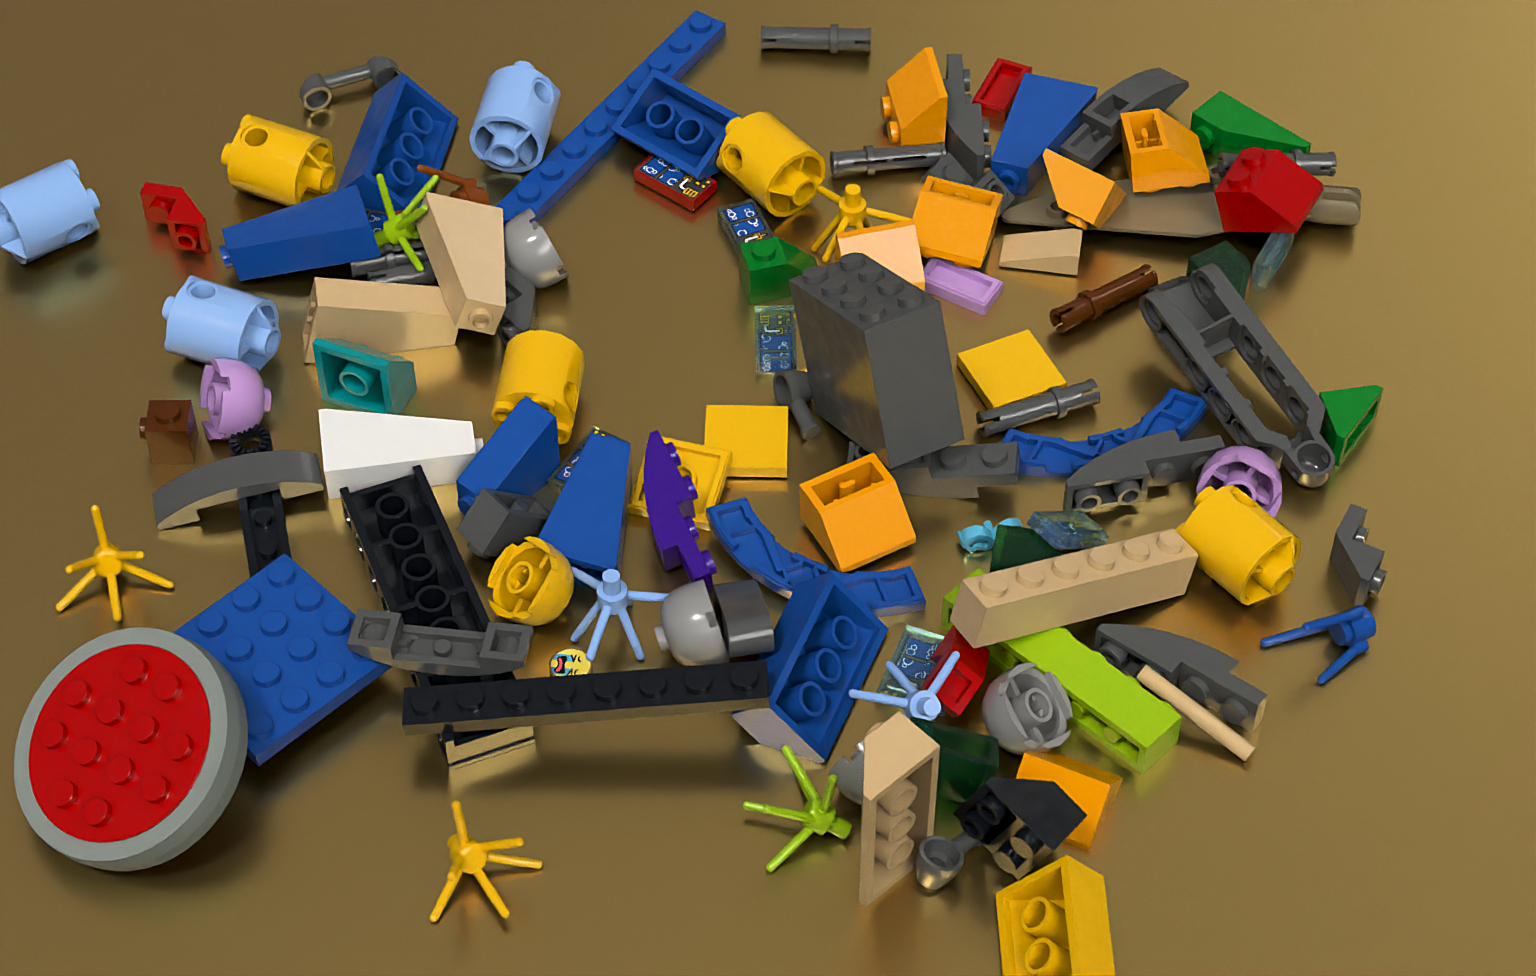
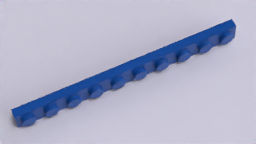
[495,10,726,226]

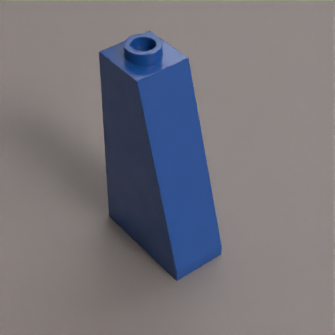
[990,73,1098,196]
[219,184,381,281]
[538,433,633,590]

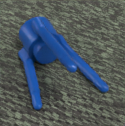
[1260,605,1376,684]

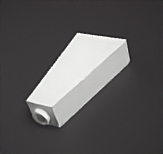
[318,409,484,499]

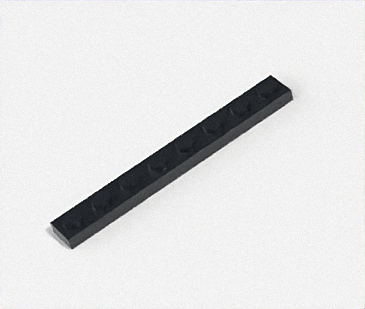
[402,660,770,736]

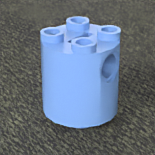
[469,61,561,173]
[0,159,100,264]
[162,275,281,372]

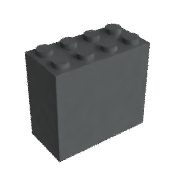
[789,252,965,469]

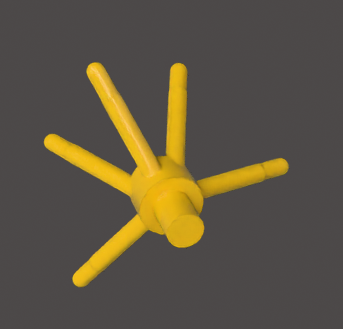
[812,184,912,263]
[56,505,174,622]
[429,800,543,922]

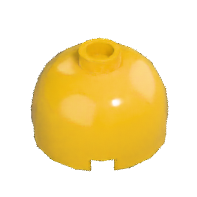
[488,536,575,626]

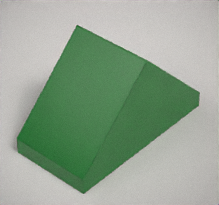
[1319,385,1383,467]

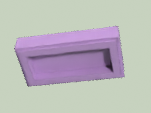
[923,257,1004,316]

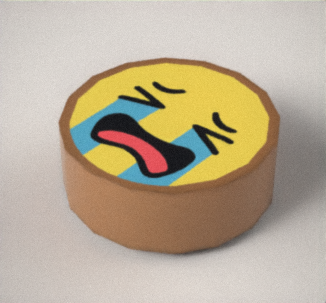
[549,647,593,677]

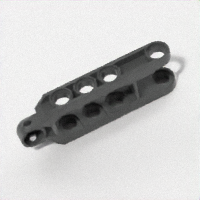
[1139,263,1335,488]

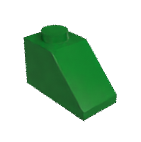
[739,237,818,305]

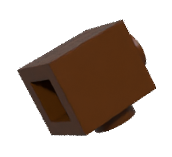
[139,400,198,465]

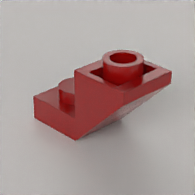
[140,182,212,253]
[919,625,990,717]

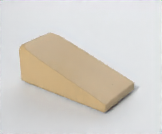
[999,229,1083,275]

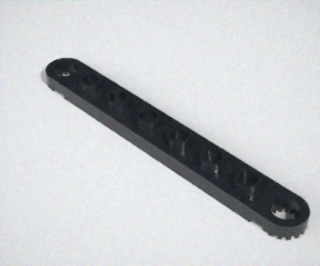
[229,424,292,578]

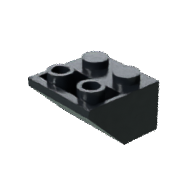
[952,777,1088,880]

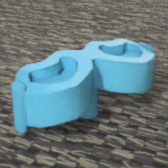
[957,518,1025,552]

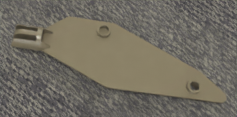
[1001,165,1361,238]

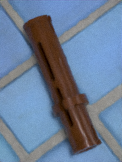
[1049,264,1158,333]

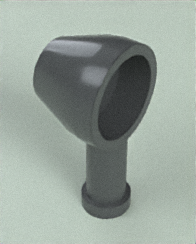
[773,369,821,440]
[916,831,982,890]

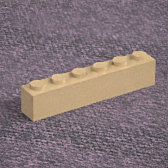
[950,528,1199,649]

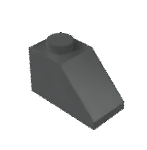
[457,488,551,558]

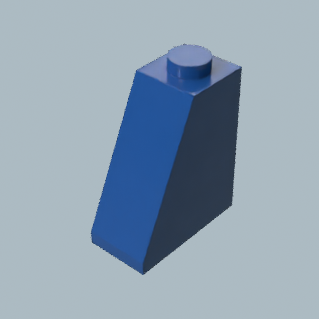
[456,396,560,516]

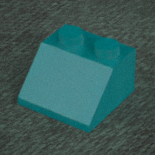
[312,338,417,415]

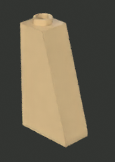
[416,192,506,335]
[301,277,462,363]

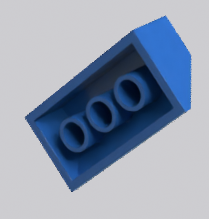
[336,72,459,214]
[731,572,889,763]

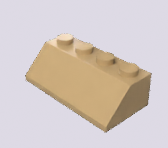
[859,711,940,908]

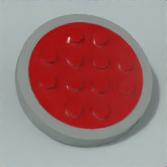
[14,627,248,872]

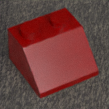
[1214,147,1324,233]

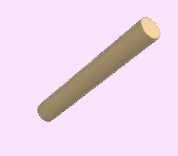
[1135,664,1255,761]

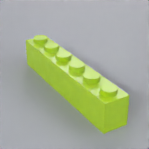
[941,568,1182,774]

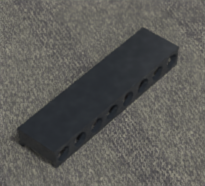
[339,464,535,771]

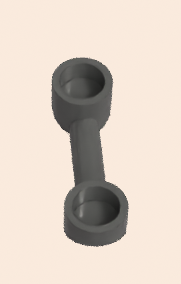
[300,56,402,110]

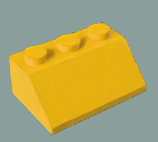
[995,855,1116,976]

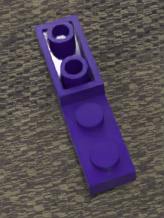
[644,430,717,594]

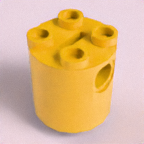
[716,111,826,217]
[221,114,336,207]
[491,330,586,444]
[1176,484,1302,606]

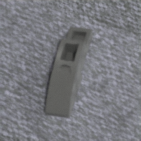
[942,54,992,180]
[1059,67,1189,170]
[1063,430,1226,514]
[847,441,1020,499]
[1094,623,1267,732]

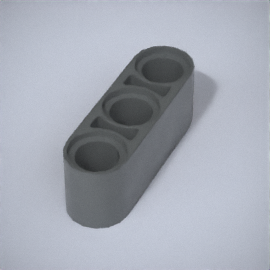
[712,579,775,658]

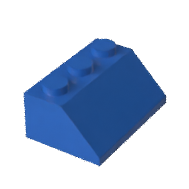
[611,68,742,181]

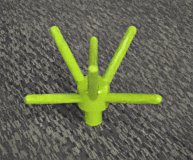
[374,173,439,272]
[743,745,852,872]

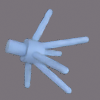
[570,567,669,661]
[848,651,960,771]

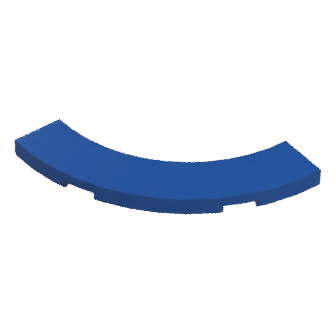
[1001,387,1208,478]
[706,497,926,616]

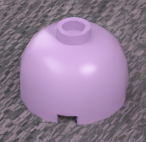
[200,357,271,441]
[1196,446,1282,517]

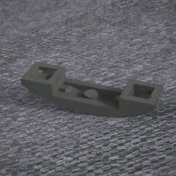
[152,451,324,530]
[347,609,534,676]

